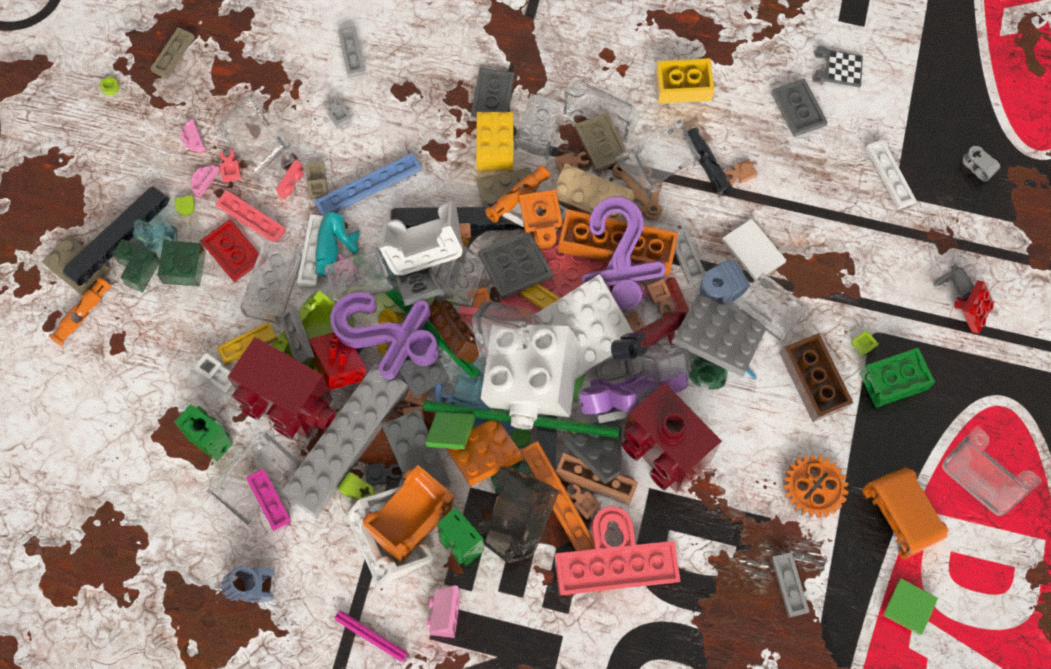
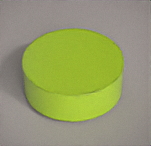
[100,77,120,96]

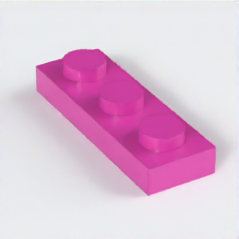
[246,469,292,532]

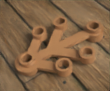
[612,163,663,220]

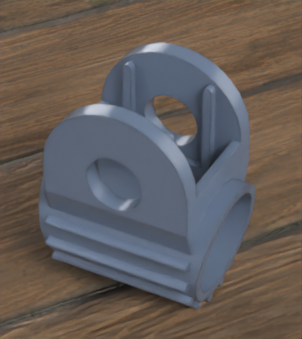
[700,260,751,305]
[220,565,275,602]

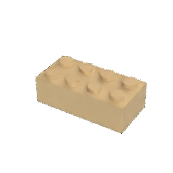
[553,163,635,221]

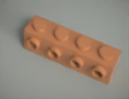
[556,453,638,506]

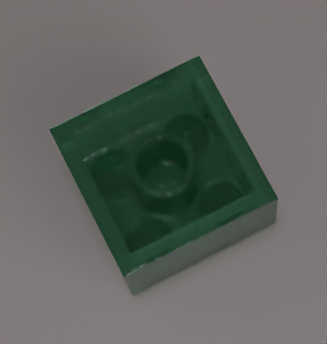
[157,240,206,287]

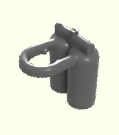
[933,264,974,299]

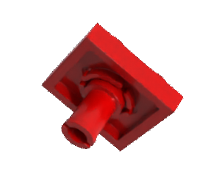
[954,280,994,334]

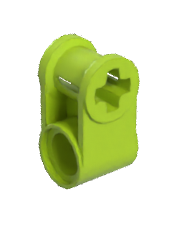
[337,472,376,501]

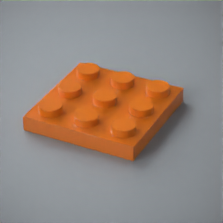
[445,420,524,487]

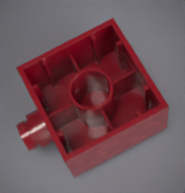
[227,337,336,440]
[622,382,722,493]

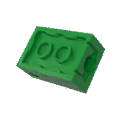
[860,348,935,408]
[174,404,233,462]
[437,508,484,566]

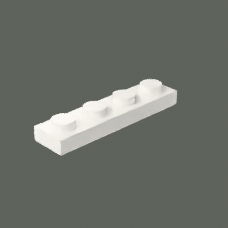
[866,139,916,209]
[297,214,323,288]

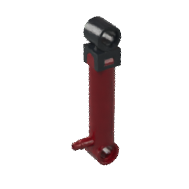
[611,311,686,360]

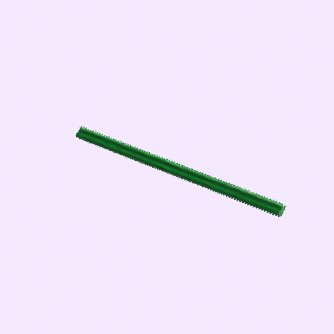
[351,253,481,378]
[423,399,620,438]

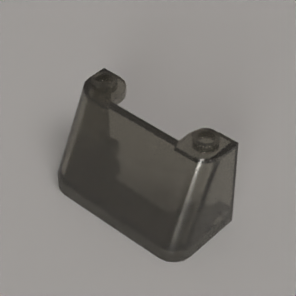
[476,466,558,563]

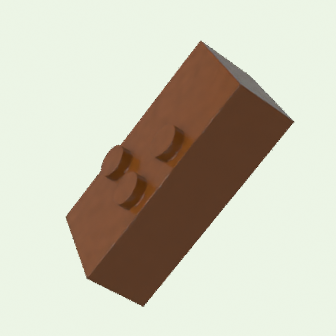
[780,333,853,422]

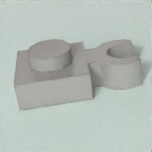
[323,96,353,129]

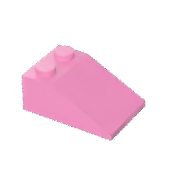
[426,586,460,638]

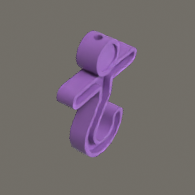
[582,196,666,310]
[330,292,439,380]
[578,366,689,414]

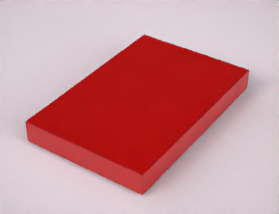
[200,219,264,283]

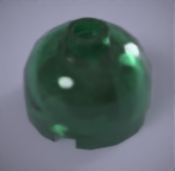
[688,356,728,390]

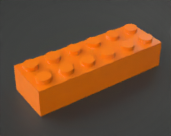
[558,209,678,276]

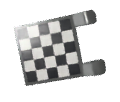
[813,46,863,88]

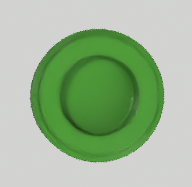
[511,428,531,448]

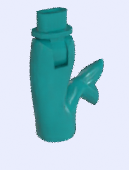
[314,212,360,278]

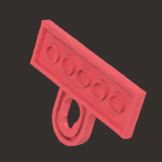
[554,506,680,596]

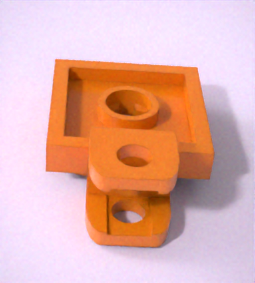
[518,189,563,249]

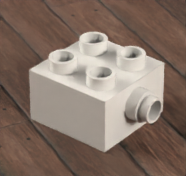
[481,323,580,429]

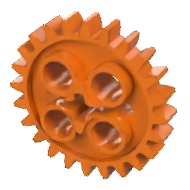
[782,454,849,519]

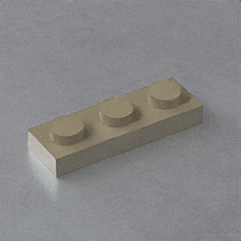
[150,27,195,79]

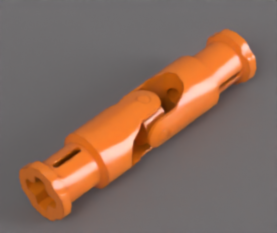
[485,165,550,223]
[48,277,112,346]

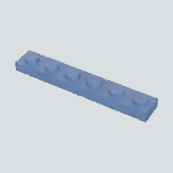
[314,153,422,216]

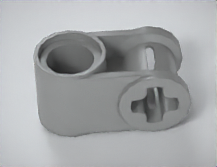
[962,146,1000,181]

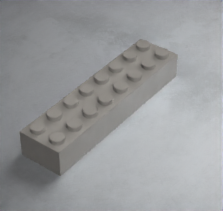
[281,364,408,518]

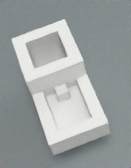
[194,353,232,394]

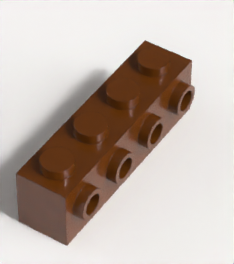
[429,298,484,363]

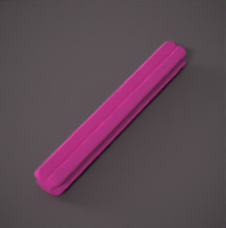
[335,610,408,662]

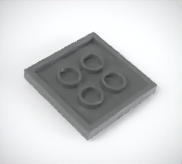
[478,232,553,300]

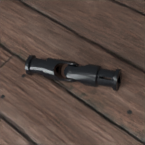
[684,128,733,196]

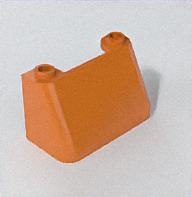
[362,465,455,564]
[862,467,949,561]

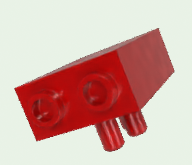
[308,332,366,390]

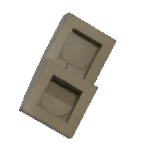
[306,162,328,199]

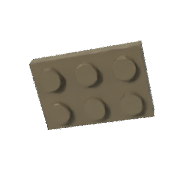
[574,112,630,172]
[476,167,536,207]
[41,235,111,296]

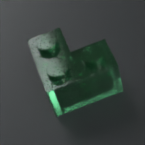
[112,239,160,293]

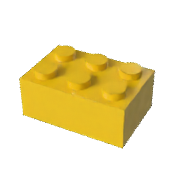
[655,59,714,103]
[476,112,513,171]

